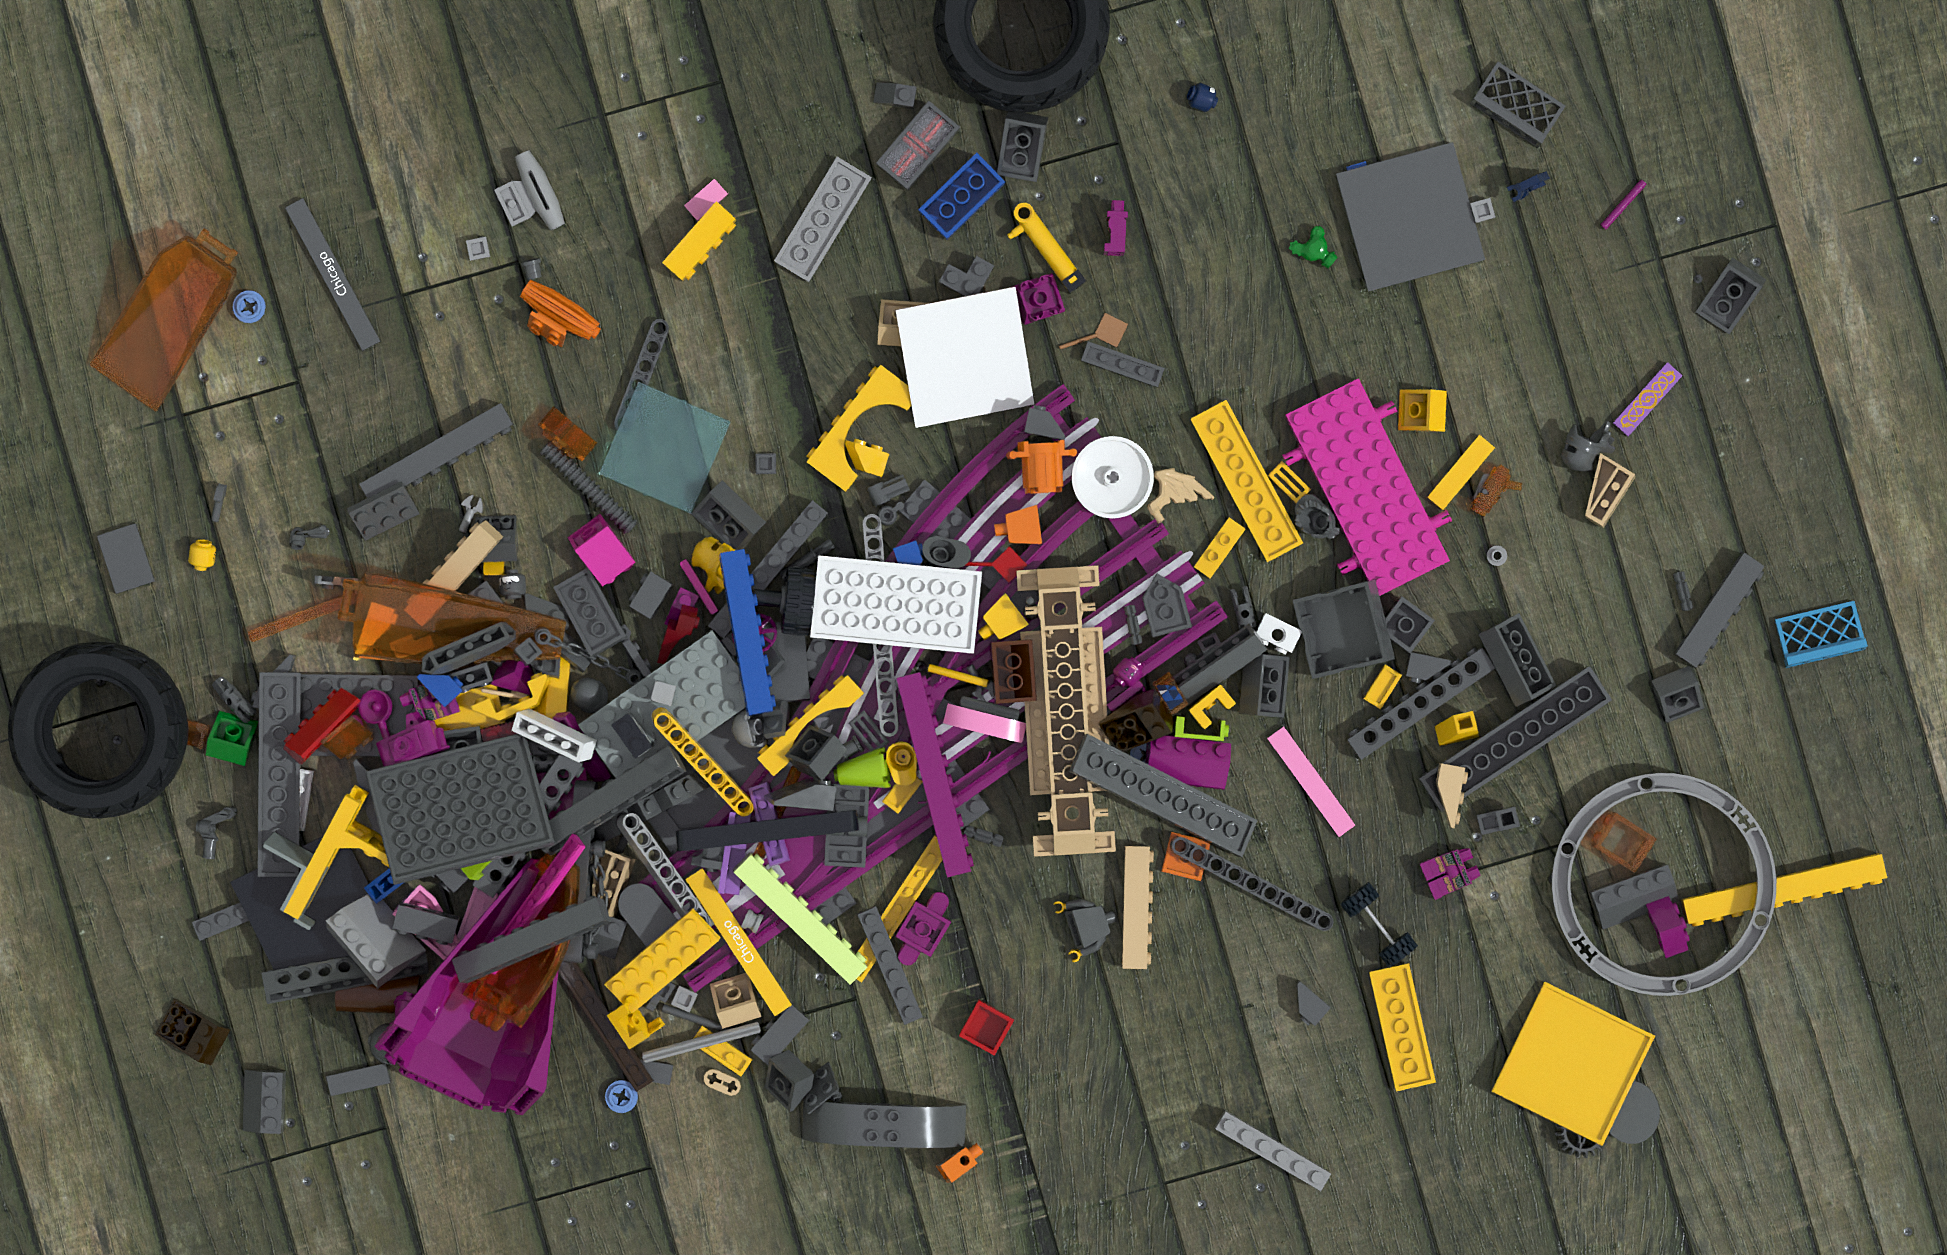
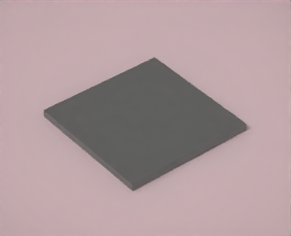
[1335,142,1485,292]

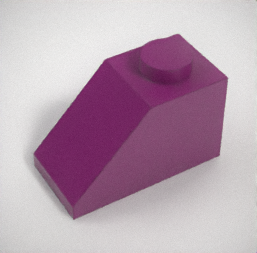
[664,587,700,625]

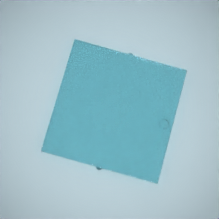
[599,382,730,513]

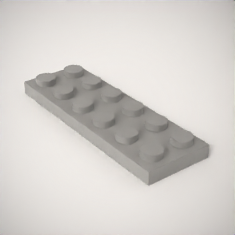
[774,157,872,282]

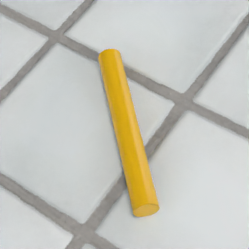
[928,664,989,688]

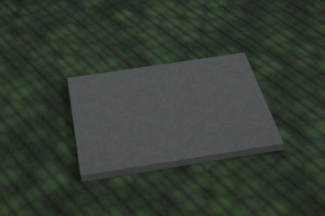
[365,734,555,885]

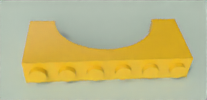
[806,365,912,492]

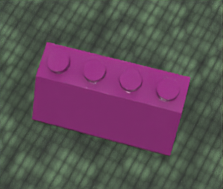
[1145,736,1231,790]

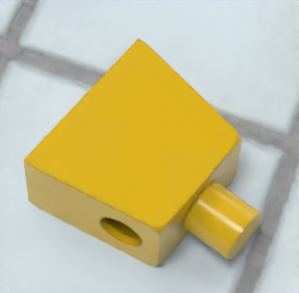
[978,593,1029,640]

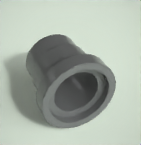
[520,258,542,280]

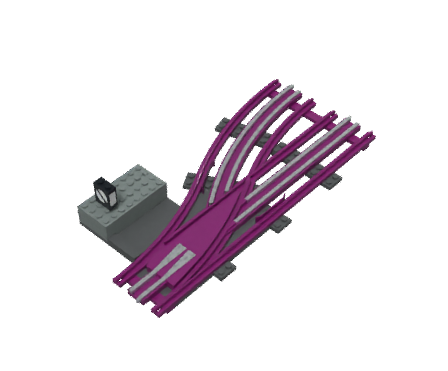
[578,384,1228,992]

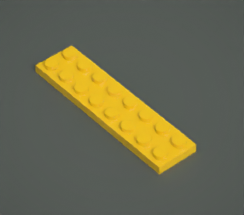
[1190,400,1303,562]

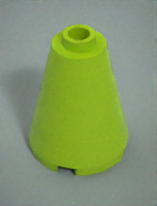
[834,747,891,788]

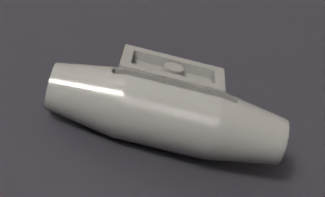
[494,150,565,231]

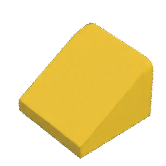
[483,562,505,575]

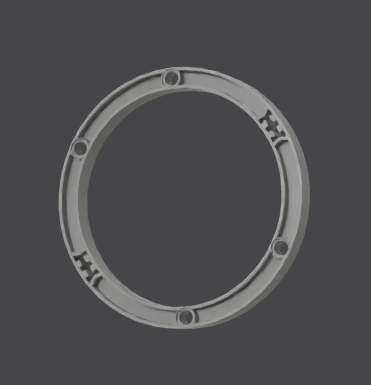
[1552,773,1776,996]

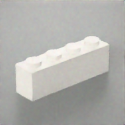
[512,709,597,762]

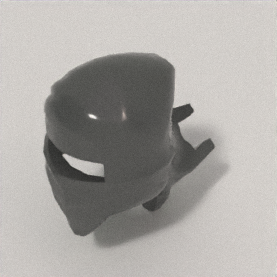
[1561,421,1615,472]

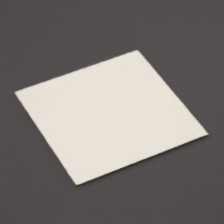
[895,287,1034,428]

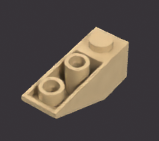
[1436,763,1468,828]

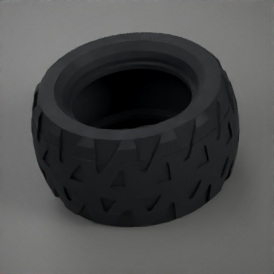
[933,0,1110,113]
[8,642,188,819]

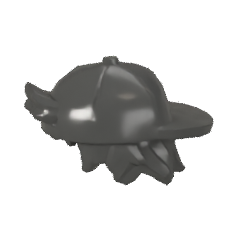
[1295,494,1340,539]

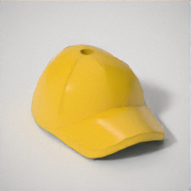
[886,742,917,785]

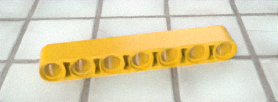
[652,707,753,817]

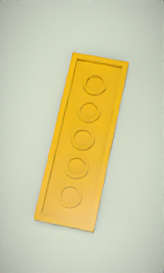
[604,908,721,1014]
[1369,963,1436,1091]

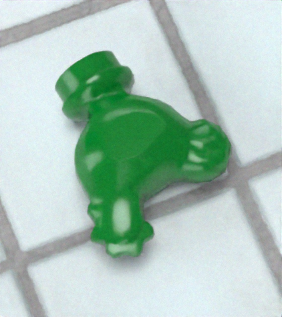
[1289,226,1338,269]

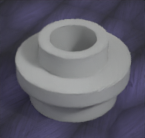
[1487,546,1507,566]

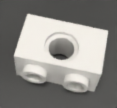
[1256,613,1302,655]

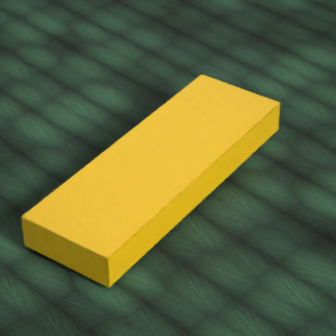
[693,1025,753,1076]

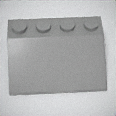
[326,894,426,988]

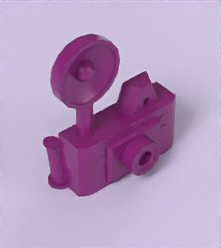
[358,689,450,767]

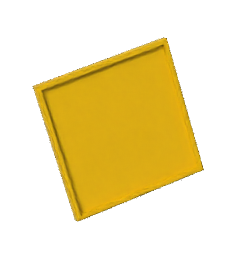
[1491,982,1655,1146]

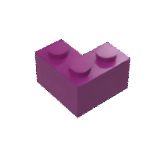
[1646,896,1690,958]

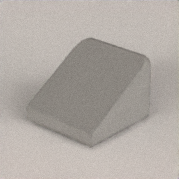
[651,681,676,706]

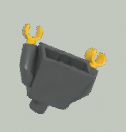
[1053,899,1116,962]

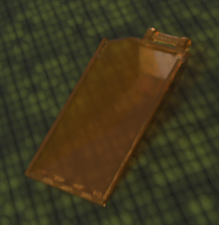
[90,228,238,412]

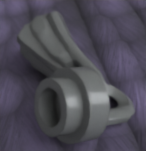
[289,524,330,550]

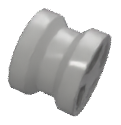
[741,909,764,934]

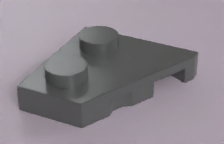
[315,576,360,591]
[524,593,569,632]

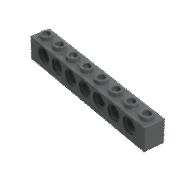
[1346,647,1495,760]
[472,753,584,898]
[261,942,429,1004]

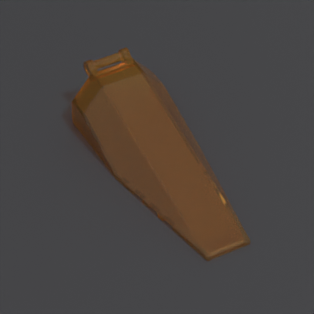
[337,573,566,664]

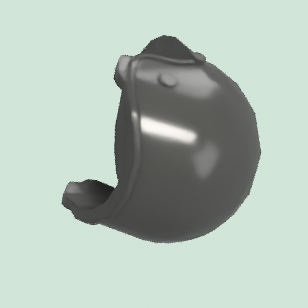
[570,677,608,713]

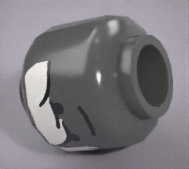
[499,570,526,600]

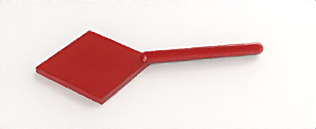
[965,546,1027,583]

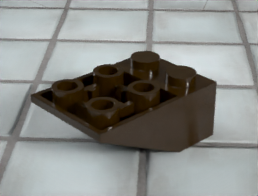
[1098,689,1174,752]
[155,998,230,1065]

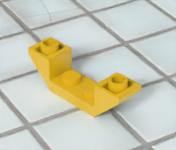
[471,672,550,722]

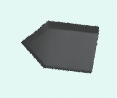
[1142,573,1192,637]

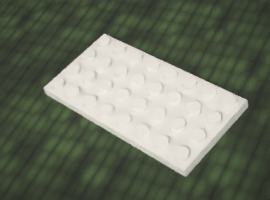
[810,555,982,654]

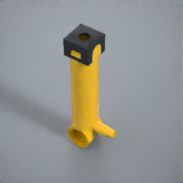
[1007,203,1086,294]

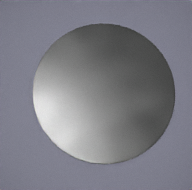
[1609,1081,1660,1144]

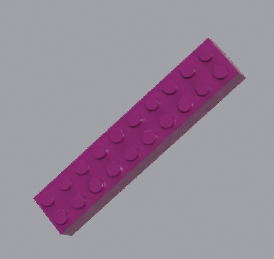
[896,672,974,877]

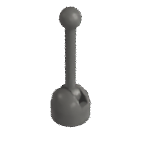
[1023,596,1038,620]

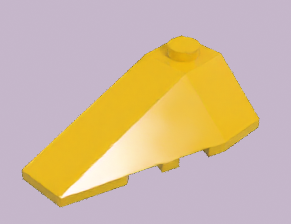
[532,651,570,720]

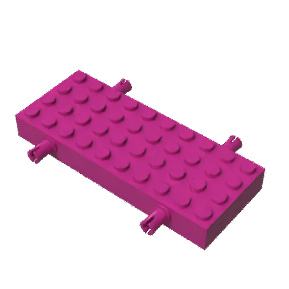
[1282,378,1452,596]

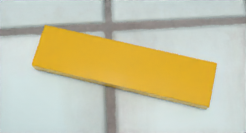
[1427,435,1495,510]

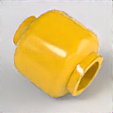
[188,539,216,571]

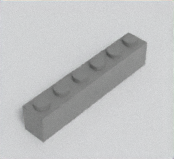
[1214,1109,1331,1191]

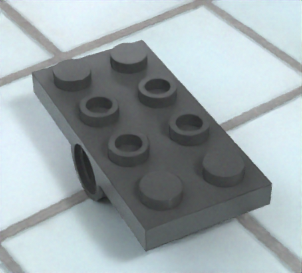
[824,784,869,868]

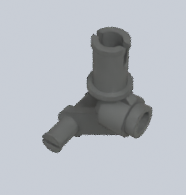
[196,807,237,859]

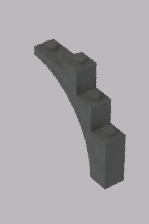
[594,771,715,842]

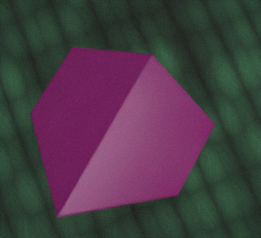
[491,654,534,695]

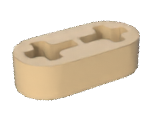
[704,1069,741,1096]

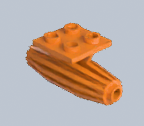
[520,280,601,348]

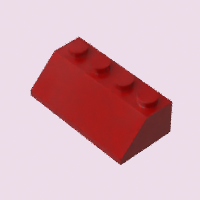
[283,688,361,765]

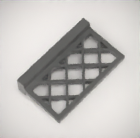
[1470,62,1565,148]

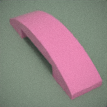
[943,704,1026,743]

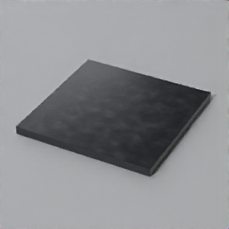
[230,836,369,984]

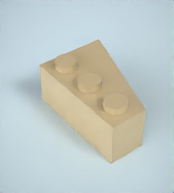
[1585,453,1636,528]
[592,848,636,917]

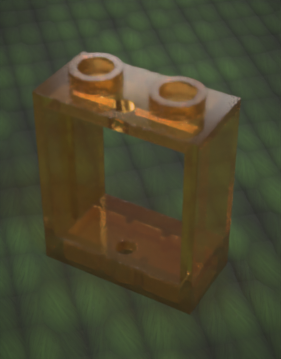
[1591,812,1657,873]

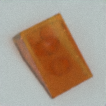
[320,714,375,760]

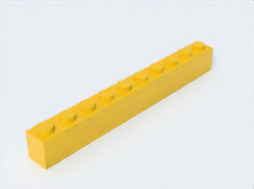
[1680,853,1887,927]

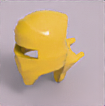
[691,537,735,594]

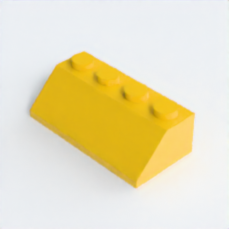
[662,201,736,281]

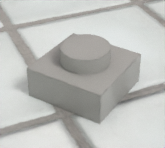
[1470,198,1495,223]
[466,237,491,261]
[671,985,698,1013]

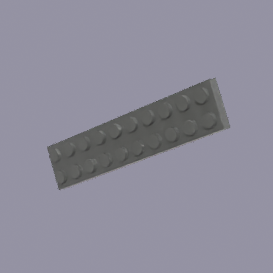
[258,672,301,877]
[1069,734,1257,857]

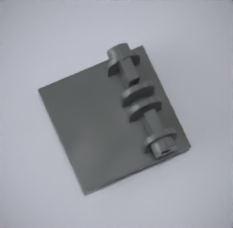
[803,1062,842,1114]

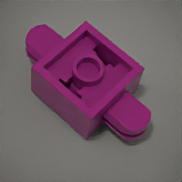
[895,892,951,965]

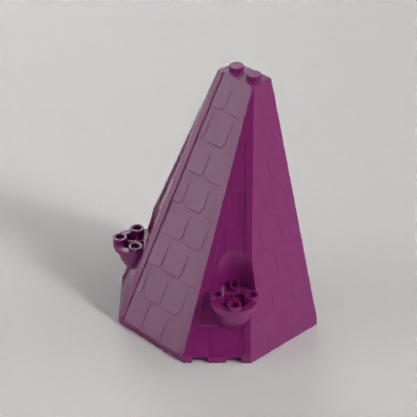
[374,858,567,1115]

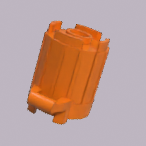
[1006,440,1077,494]

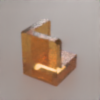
[187,720,211,749]

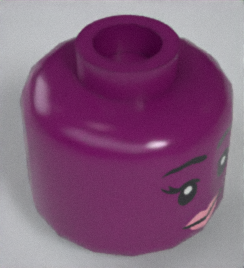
[1113,657,1143,688]

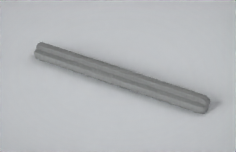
[642,1022,761,1063]

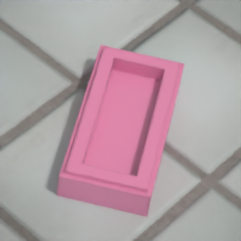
[684,179,728,221]

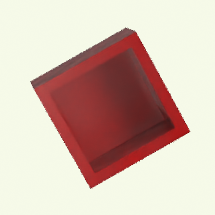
[959,999,1014,1056]

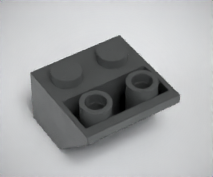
[475,515,518,562]

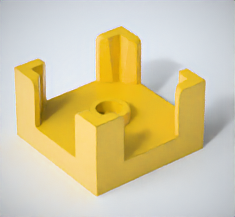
[1188,684,1236,729]
[607,1002,665,1049]

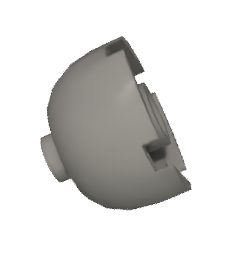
[731,709,768,748]

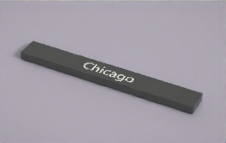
[285,198,381,351]

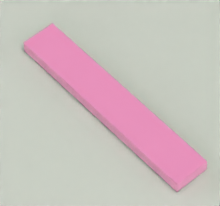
[1267,726,1355,837]

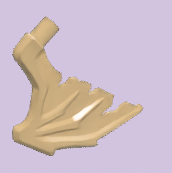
[1147,468,1214,524]

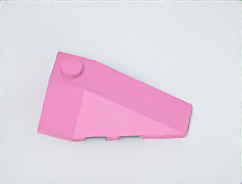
[392,884,460,960]

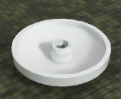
[1072,436,1154,518]

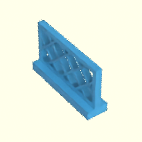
[1775,601,1868,668]

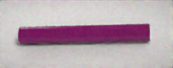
[1600,179,1647,230]

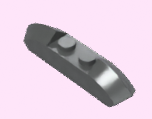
[422,622,516,674]

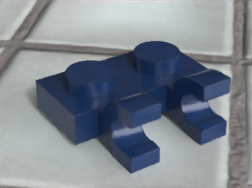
[1507,171,1550,202]

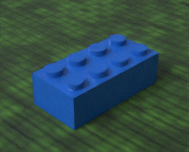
[918,153,1005,240]

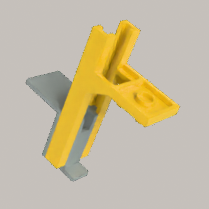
[263,785,389,930]

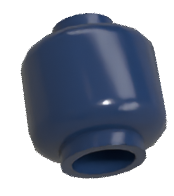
[1186,82,1218,112]

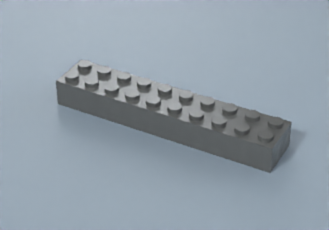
[1418,666,1612,812]

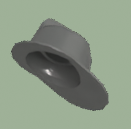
[922,536,971,568]

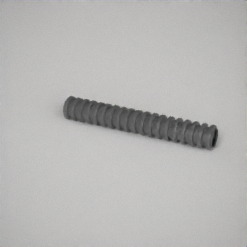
[540,441,637,534]

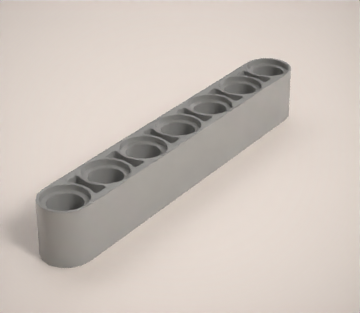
[617,813,710,925]

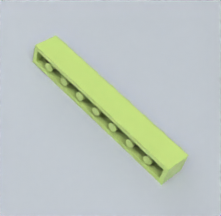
[733,852,867,985]

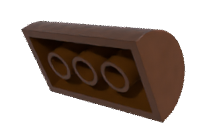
[335,971,420,1014]

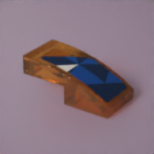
[1153,672,1189,715]

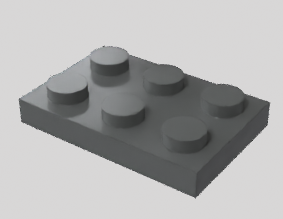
[347,481,420,541]

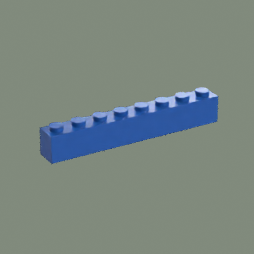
[719,549,776,716]

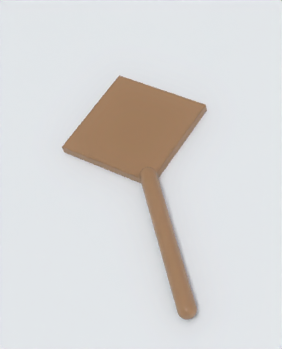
[1059,313,1128,349]

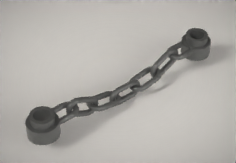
[534,627,642,686]
[583,840,608,959]

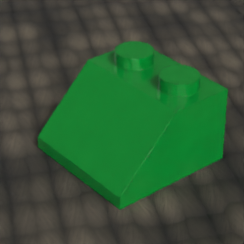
[206,711,259,766]

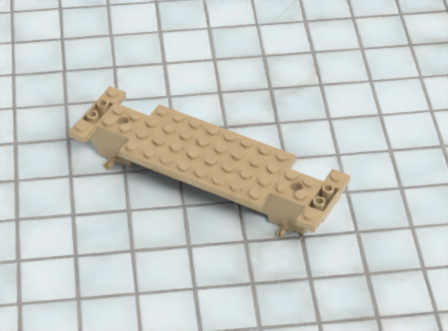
[1016,566,1116,856]

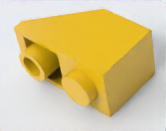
[845,439,889,477]
[1435,711,1479,746]

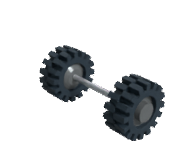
[1340,882,1418,968]

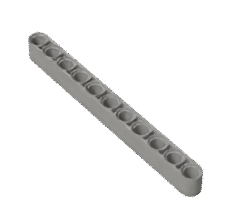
[863,514,899,737]

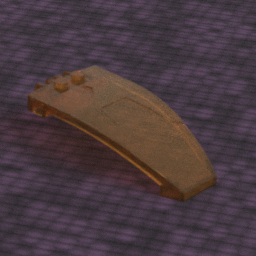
[462,853,580,1031]

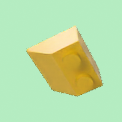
[1398,390,1447,432]

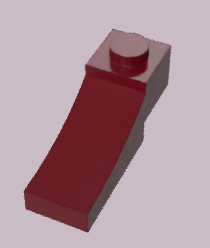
[657,604,700,664]

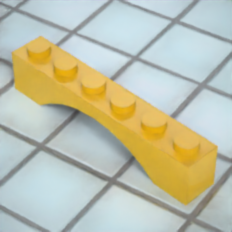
[757,675,864,776]

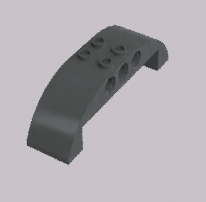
[802,1101,966,1148]

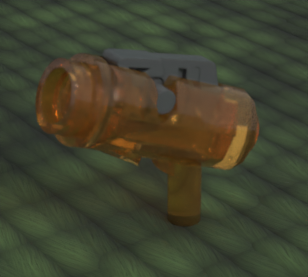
[1471,465,1522,517]

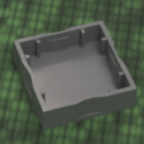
[1293,579,1395,679]

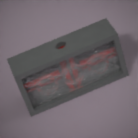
[876,101,960,191]

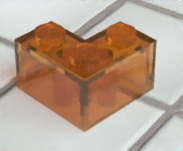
[538,406,597,461]

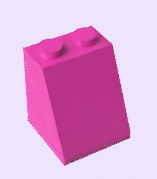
[567,514,635,586]

